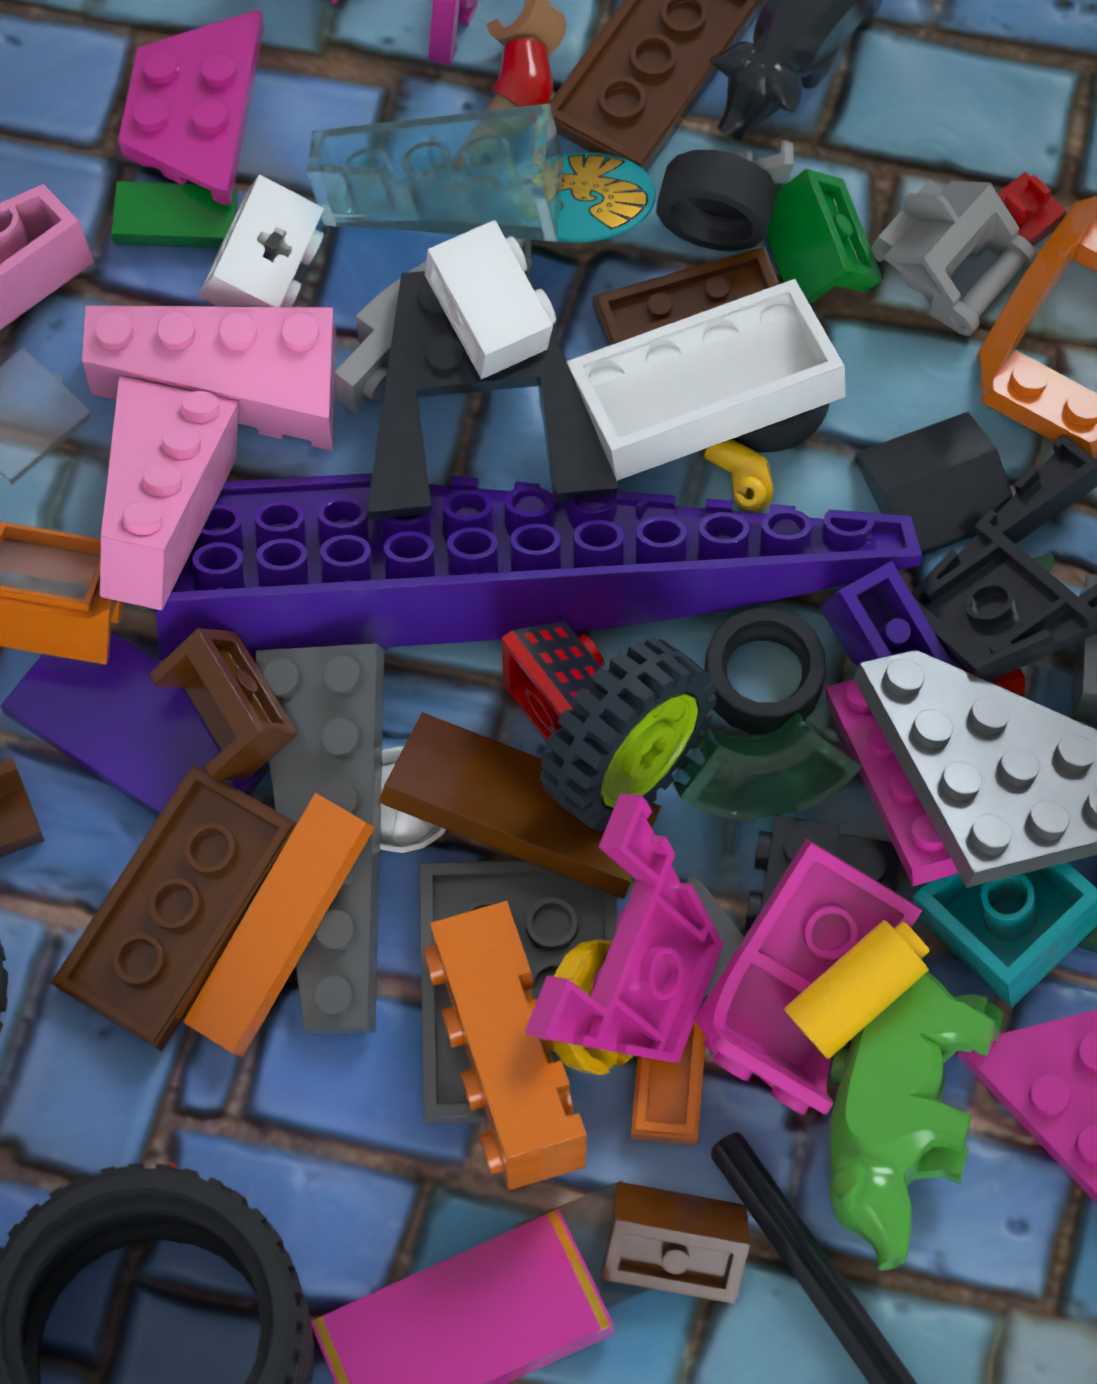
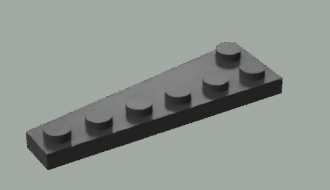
[256,643,385,1035]

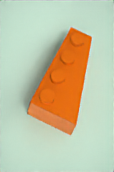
[422,901,587,1191]

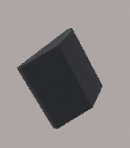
[855,412,1013,556]

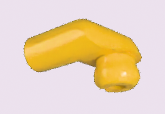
[704,439,774,513]

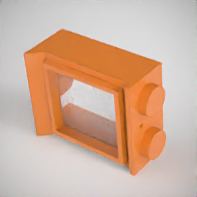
[0,522,124,665]

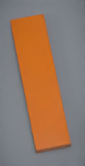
[183,793,375,1057]

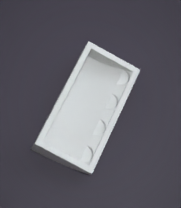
[566,279,846,481]

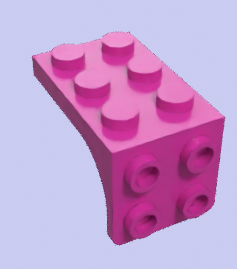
[694,838,922,1115]

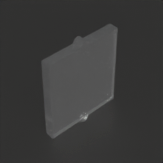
[0,347,92,485]

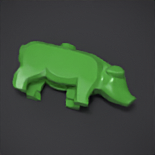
[828,972,1004,1271]

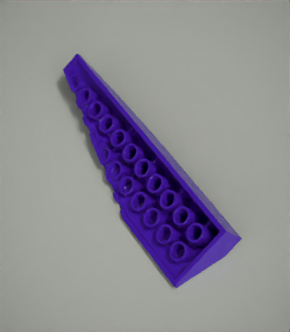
[155,473,922,661]

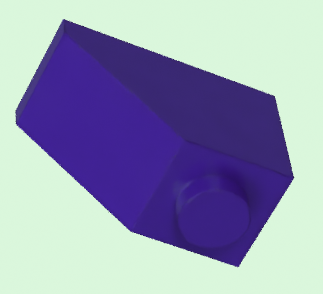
[820,561,955,667]

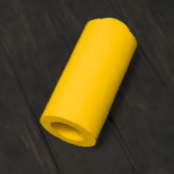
[783,920,930,1060]

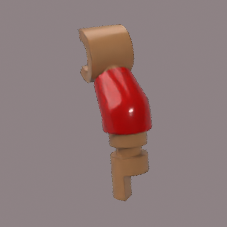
[450,0,567,173]

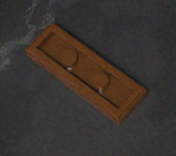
[592,246,779,346]

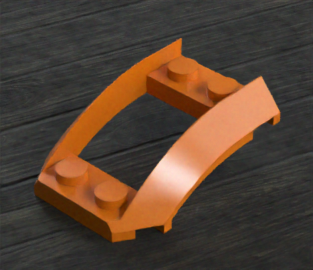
[976,196,1097,459]

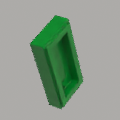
[111,181,238,248]

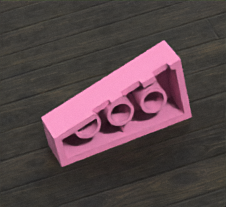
[82,306,337,451]

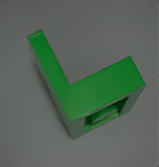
[766,168,883,304]

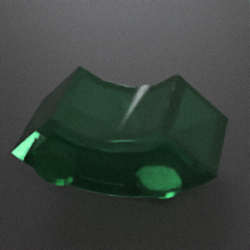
[672,713,862,821]

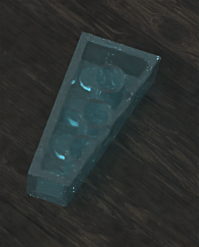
[307,104,563,241]

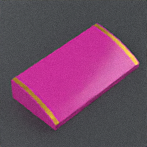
[311,1208,615,1384]

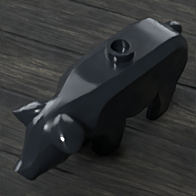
[710,0,883,141]

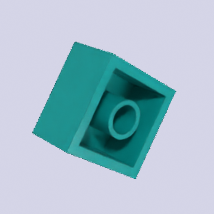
[913,862,1097,1008]

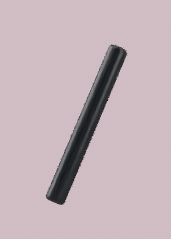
[711,1132,917,1384]

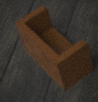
[149,628,298,781]

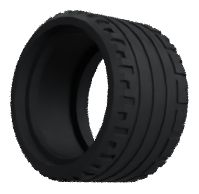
[0,1163,314,1384]

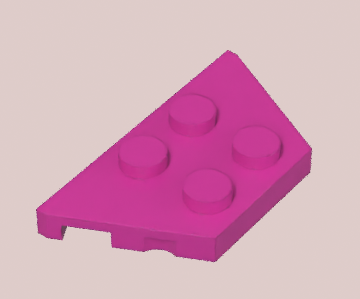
[118,11,264,205]
[957,1010,1097,1204]

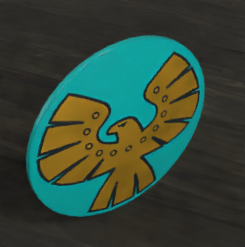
[511,153,656,242]

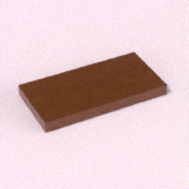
[541,0,764,172]
[379,712,661,899]
[50,764,297,1052]

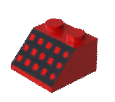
[502,621,605,743]

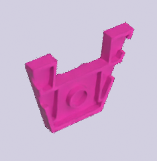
[525,794,724,1064]

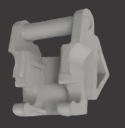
[871,179,1037,336]

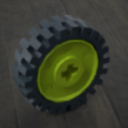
[540,638,717,831]

